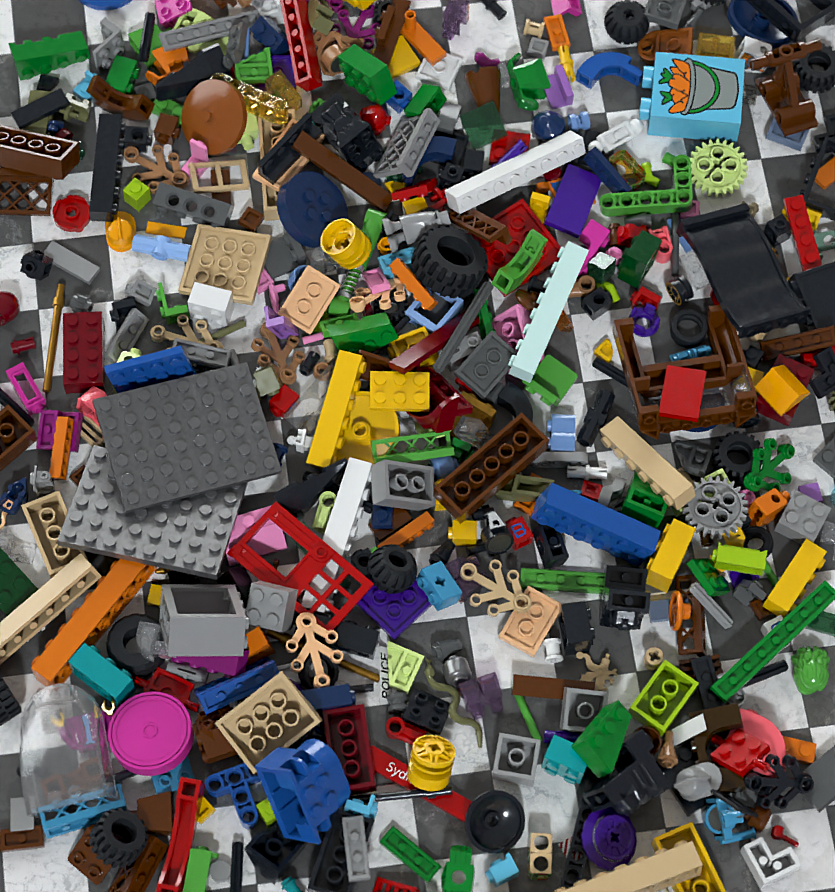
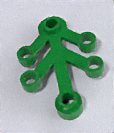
[744,438,795,492]

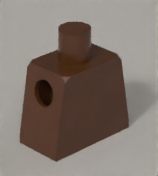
[130,791,173,836]

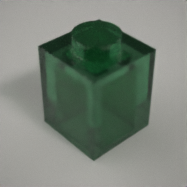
[587,251,617,285]

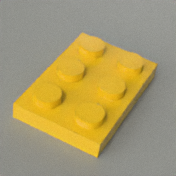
[370,371,429,412]

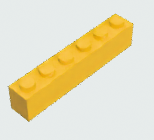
[306,350,367,470]

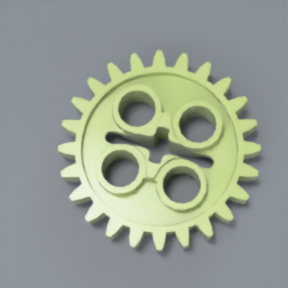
[690,139,748,198]

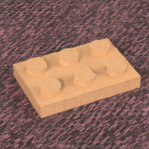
[277,265,341,335]
[498,586,561,658]

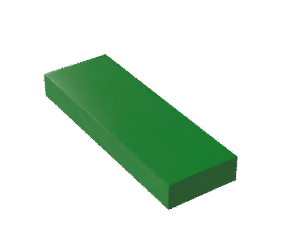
[379,826,441,883]

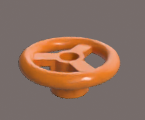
[669,590,691,631]

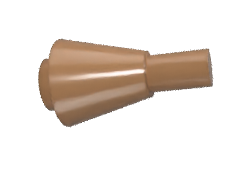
[657,731,678,768]

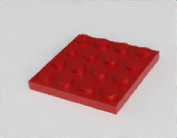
[467,198,561,297]

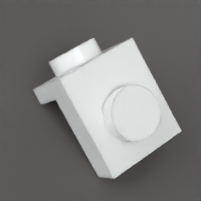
[256,0,282,18]

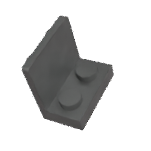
[265,228,306,279]

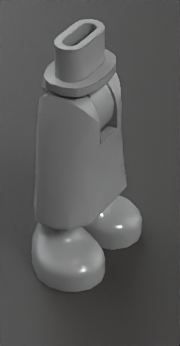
[382,210,451,254]

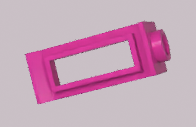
[6,362,47,416]

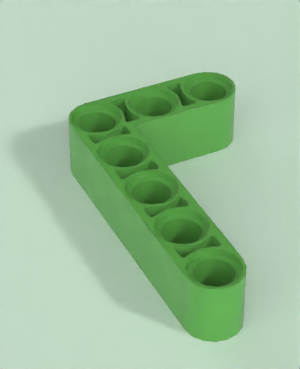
[599,154,693,217]

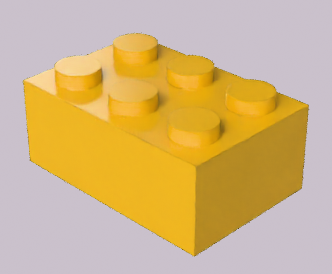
[646,519,696,593]

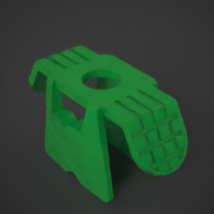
[505,53,551,111]
[441,845,475,892]

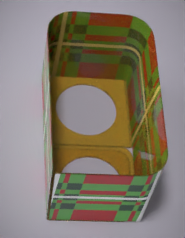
[609,150,646,192]

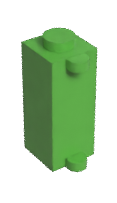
[183,846,219,892]

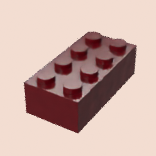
[63,311,105,394]
[323,704,378,795]

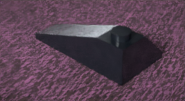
[155,43,232,102]
[244,822,308,885]

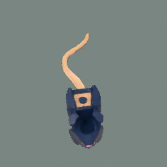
[0,477,28,530]

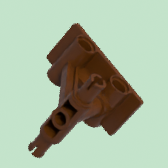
[748,39,822,136]

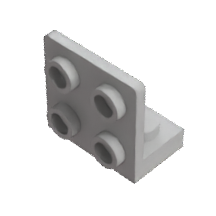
[93,17,125,73]

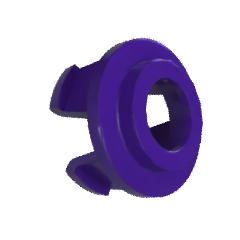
[629,303,660,337]

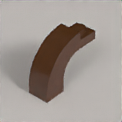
[86,75,155,121]

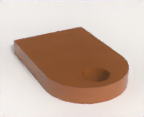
[637,27,694,65]

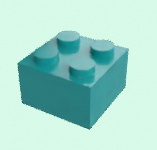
[541,735,587,784]

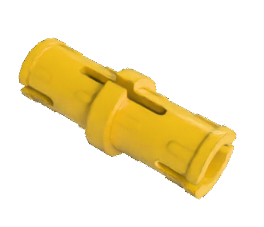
[557,45,576,83]

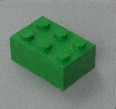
[337,44,397,106]

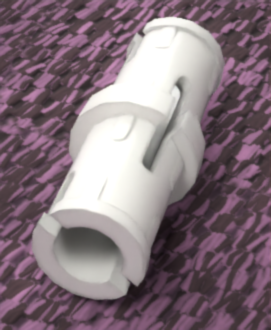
[567,465,607,481]

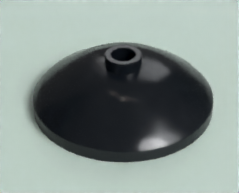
[465,790,525,854]

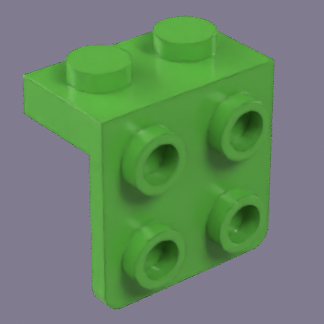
[522,355,578,407]

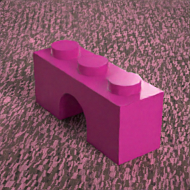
[577,219,610,279]

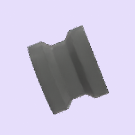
[387,692,407,714]

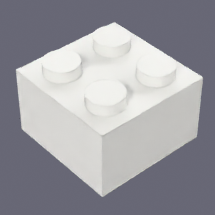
[188,282,234,328]

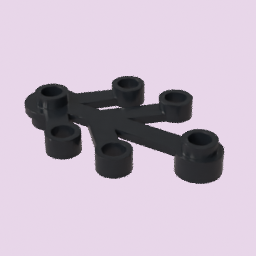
[744,754,814,809]

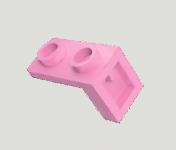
[181,138,209,180]

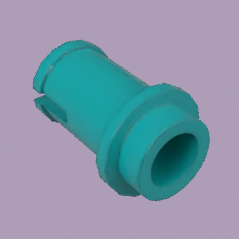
[281,876,302,892]

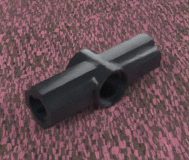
[576,389,615,447]

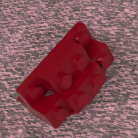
[407,364,473,433]

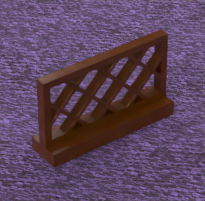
[0,168,54,216]

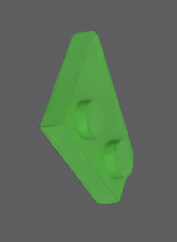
[234,47,274,84]

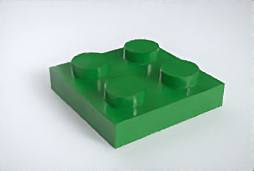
[687,558,731,597]

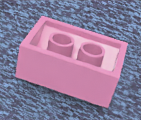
[492,304,545,372]
[225,505,287,566]

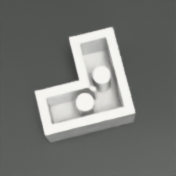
[740,837,801,889]

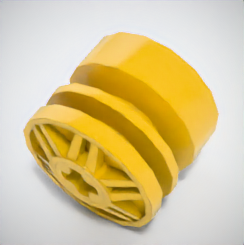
[320,218,371,269]
[407,735,456,791]

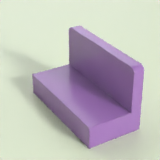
[544,64,574,110]
[264,306,299,340]

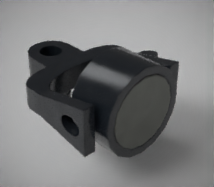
[466,504,514,557]

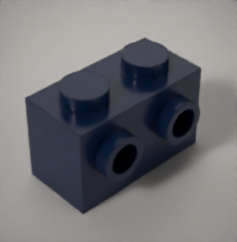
[250,15,289,55]

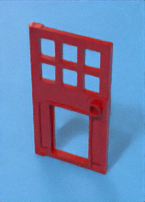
[227,501,374,638]

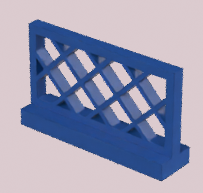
[193,656,279,714]

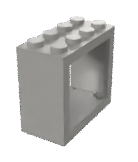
[159,584,249,656]

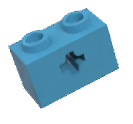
[416,561,463,611]

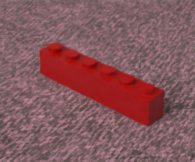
[280,0,323,92]

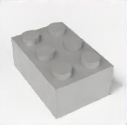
[371,460,436,511]

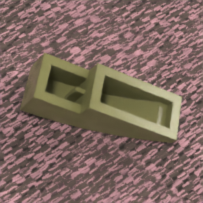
[308,0,335,36]
[495,474,555,502]

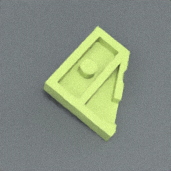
[387,641,424,695]

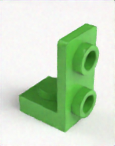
[155,282,190,325]

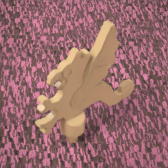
[576,652,617,691]

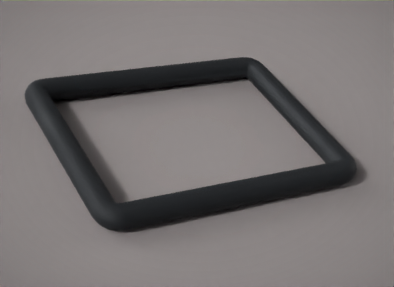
[710,789,758,818]

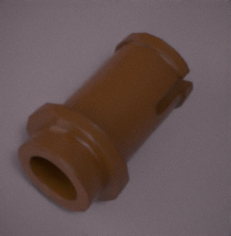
[607,223,621,248]

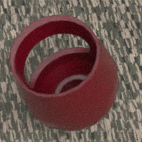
[0,291,20,326]

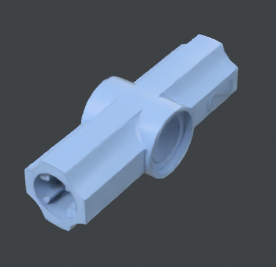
[132,234,191,262]

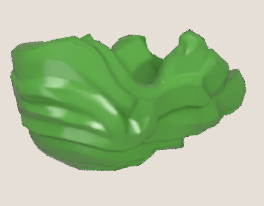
[791,646,830,695]

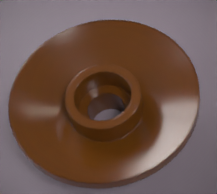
[515,289,540,312]

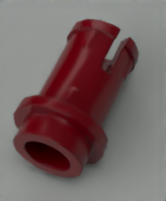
[10,336,36,355]

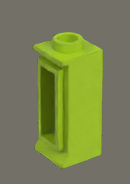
[711,542,767,576]

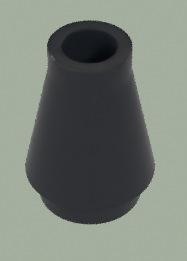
[429,540,456,567]

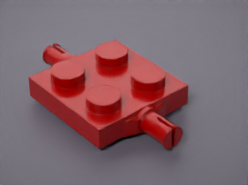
[134,667,200,713]
[710,728,771,777]

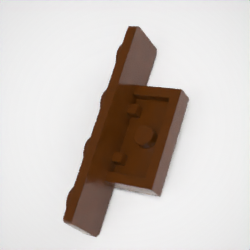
[373,0,411,67]

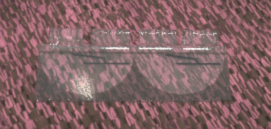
[283,361,336,435]

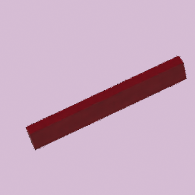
[389,311,479,374]

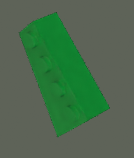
[8,31,90,81]

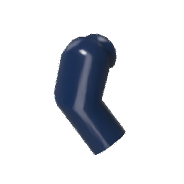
[47,120,65,134]

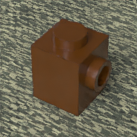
[154,113,181,145]

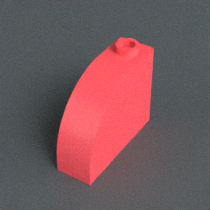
[727,708,787,778]

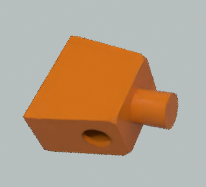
[747,488,791,527]
[244,626,275,665]

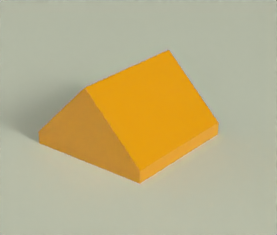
[755,365,810,417]

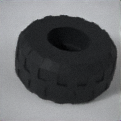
[106,613,166,677]

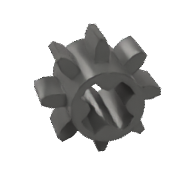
[70,292,94,313]

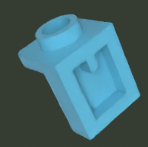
[73,70,97,101]

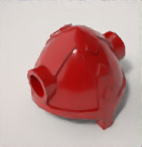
[359,104,391,136]

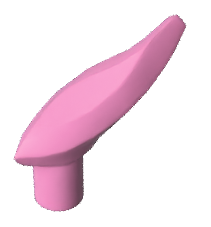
[269,283,285,313]

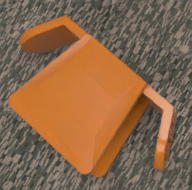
[145,47,189,85]

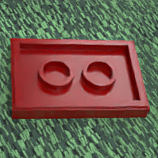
[659,365,706,422]

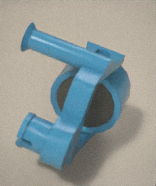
[702,797,756,845]

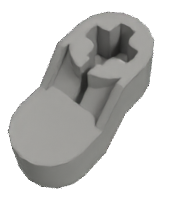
[597,476,627,507]

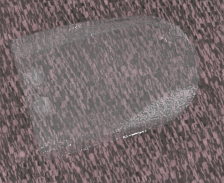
[20,684,118,818]

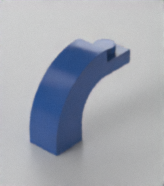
[575,52,643,89]

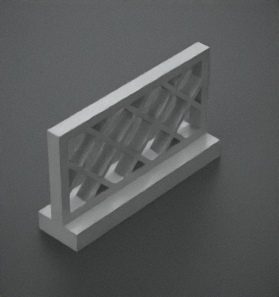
[373,108,441,179]

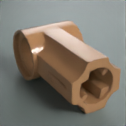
[568,275,595,298]

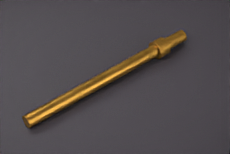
[42,284,65,393]
[266,629,380,683]

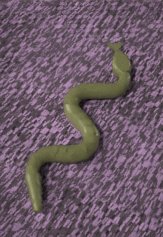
[424,658,483,748]

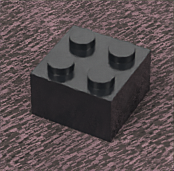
[558,601,595,656]

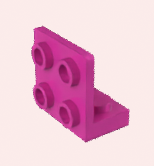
[154,0,193,30]

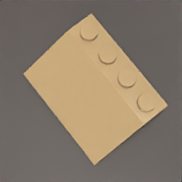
[215,671,323,774]

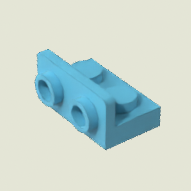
[345,794,378,820]

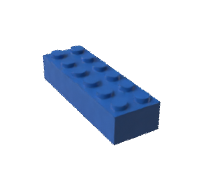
[531,483,661,566]

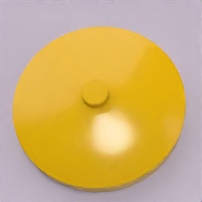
[337,391,400,465]

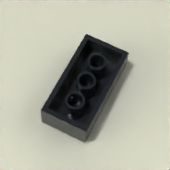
[308,809,375,892]

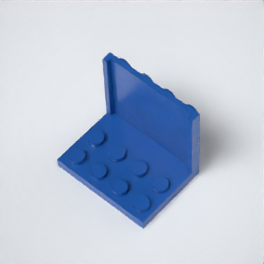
[104,345,196,393]

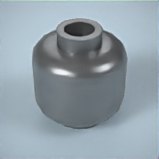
[442,655,472,687]

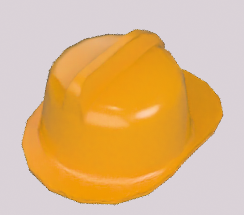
[105,211,136,252]

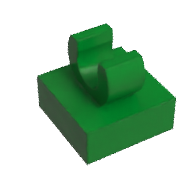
[451,437,473,462]

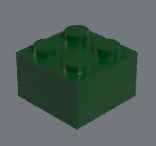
[617,230,663,288]

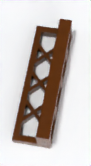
[448,208,512,245]
[675,574,707,657]
[108,835,168,892]

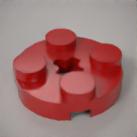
[52,195,91,233]

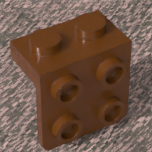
[68,824,126,885]

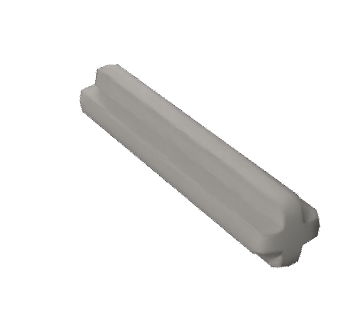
[689,582,733,629]

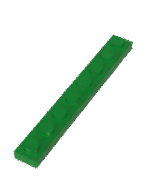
[710,581,835,703]

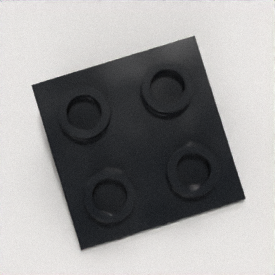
[401,688,450,735]

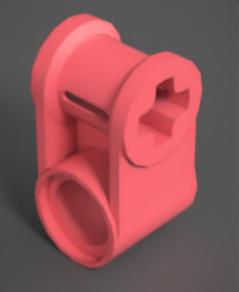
[647,225,673,264]

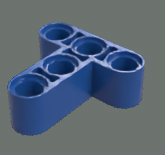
[205,763,261,829]

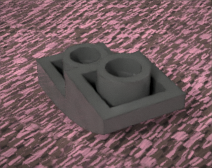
[436,102,462,135]

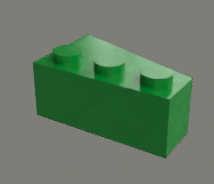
[326,312,399,354]

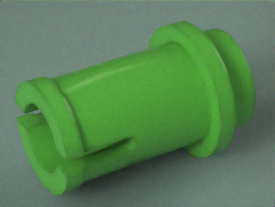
[662,152,686,168]

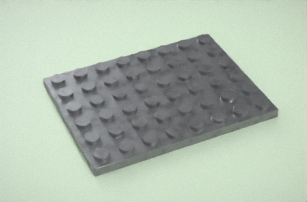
[92,362,282,513]
[57,445,248,580]

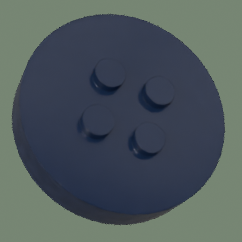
[277,171,348,248]

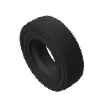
[743,526,774,558]

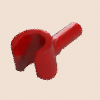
[771,825,799,848]

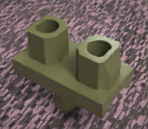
[58,93,91,123]

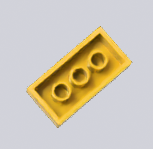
[651,822,726,892]

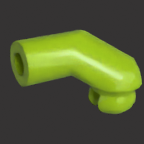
[640,162,661,188]
[595,280,621,303]

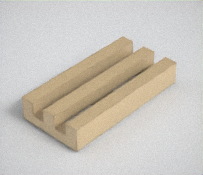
[80,415,105,447]

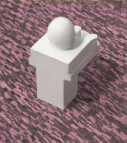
[287,429,313,453]

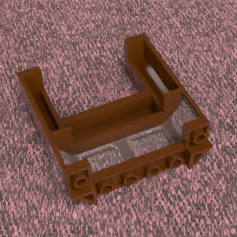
[613,305,757,440]

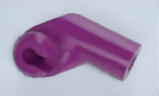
[474,51,500,68]

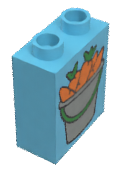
[639,52,745,143]

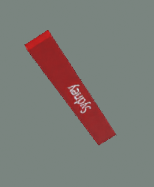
[371,745,472,823]

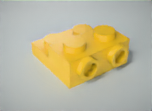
[387,326,439,372]

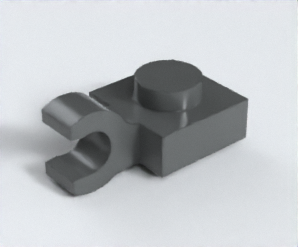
[734,790,760,818]

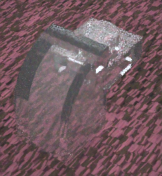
[136,621,177,662]

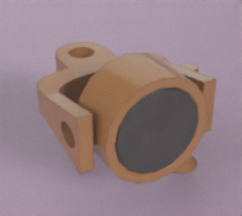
[314,31,364,77]

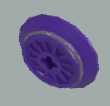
[581,807,637,870]

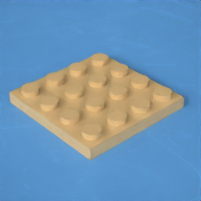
[178,224,272,306]

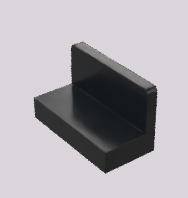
[216,567,253,608]

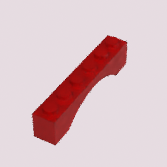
[156,777,205,892]

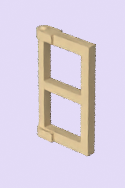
[188,159,250,194]

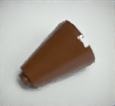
[464,66,501,121]

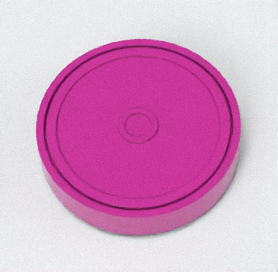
[108,692,194,776]

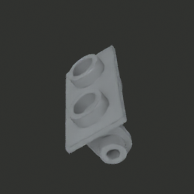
[30,465,55,498]

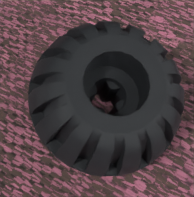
[604,0,650,45]
[367,544,417,594]

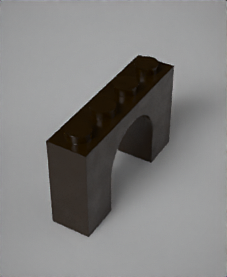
[686,703,754,798]

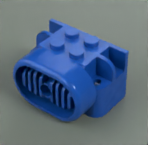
[254,739,351,844]

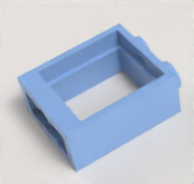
[405,287,464,335]

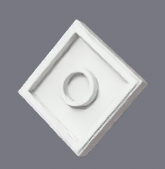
[415,53,463,91]

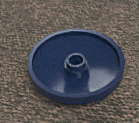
[727,0,798,48]

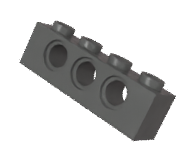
[152,182,234,228]

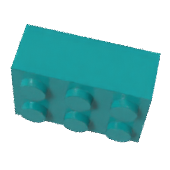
[68,643,136,708]

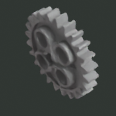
[682,476,748,539]

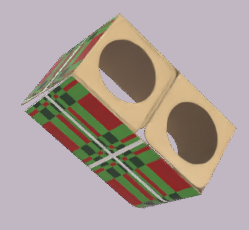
[527,833,552,880]

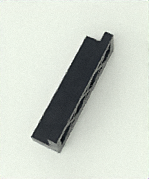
[258,112,322,185]

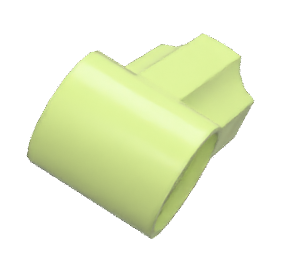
[312,491,336,534]

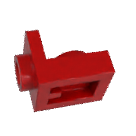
[630,286,662,311]

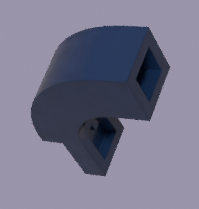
[402,136,457,187]

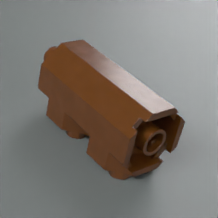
[193,697,248,764]

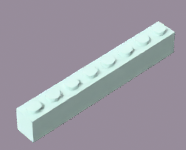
[508,241,589,383]

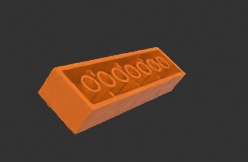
[31,559,158,694]

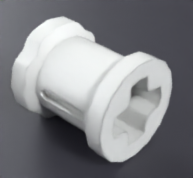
[543,638,563,663]

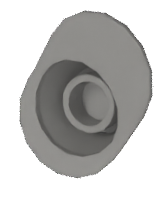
[673,762,722,801]

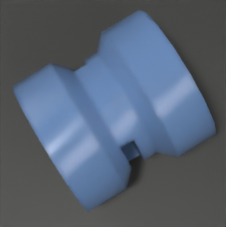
[567,111,590,132]

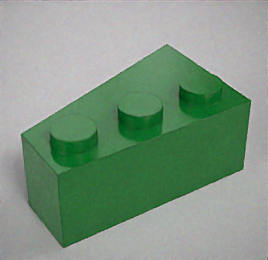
[571,700,632,778]

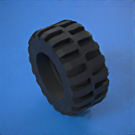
[411,226,488,298]

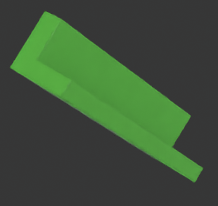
[370,431,455,464]

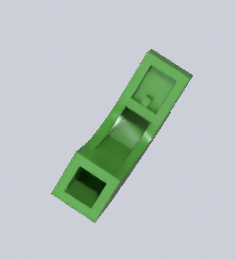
[491,229,548,295]

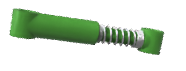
[328,208,388,317]

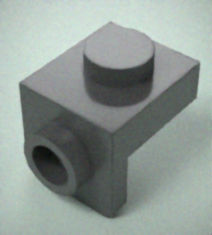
[732,579,767,606]

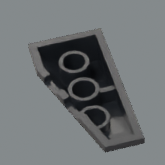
[273,457,348,520]

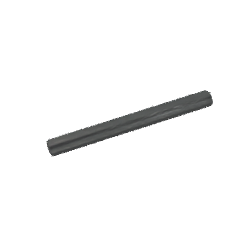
[433,281,494,373]

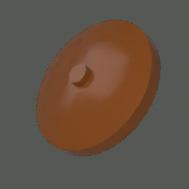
[181,79,247,155]

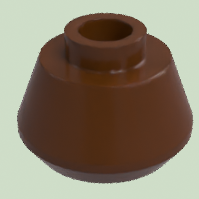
[745,806,772,833]

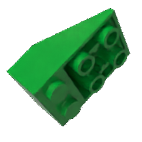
[620,470,668,528]

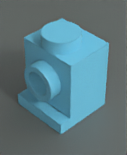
[484,853,519,887]

